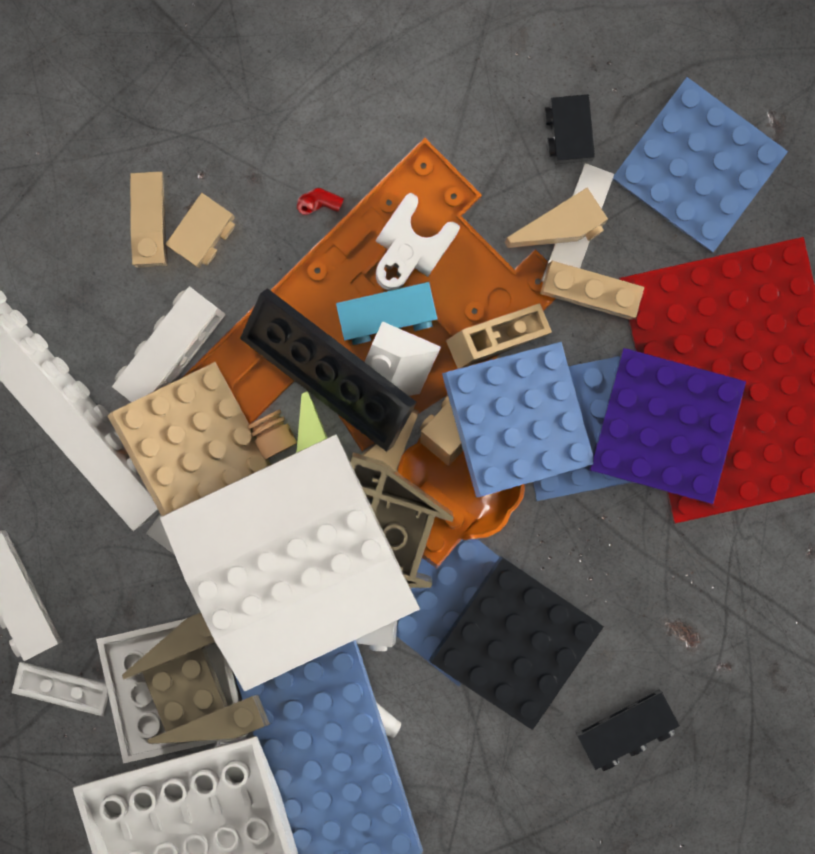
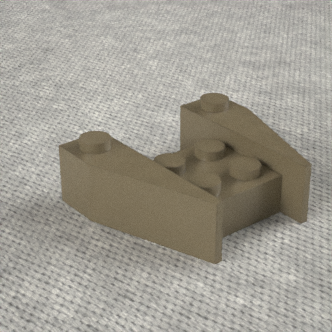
[350,452,454,588]
[122,613,270,744]

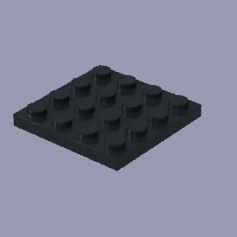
[429,556,604,730]

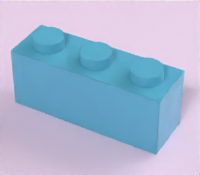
[336,282,438,345]

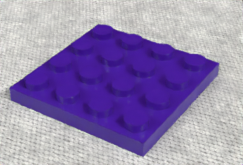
[590,348,746,504]

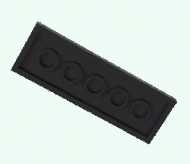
[240,288,417,452]

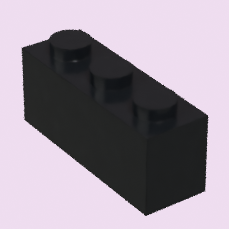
[576,689,680,771]

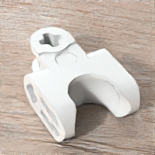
[376,193,460,291]

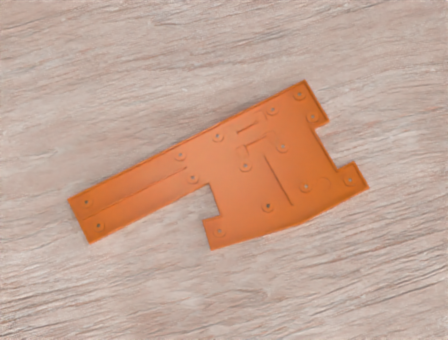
[182,138,556,451]

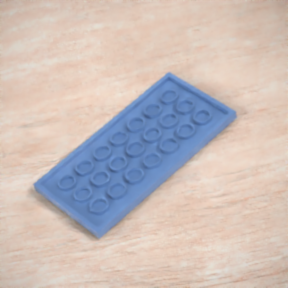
[234,640,423,854]

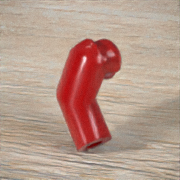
[297,188,344,215]

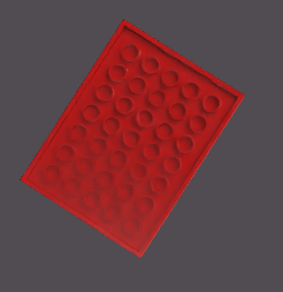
[619,237,815,524]

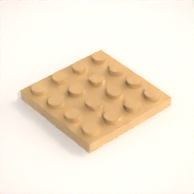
[107,362,271,516]

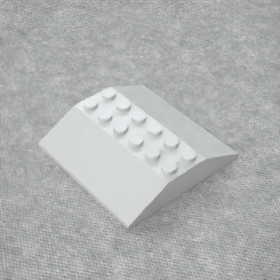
[160,434,420,691]
[73,736,298,854]

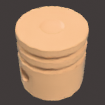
[247,409,297,460]

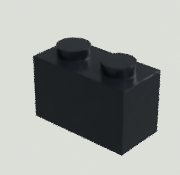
[544,94,595,165]

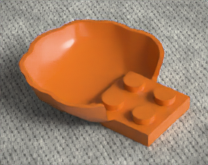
[398,438,525,569]

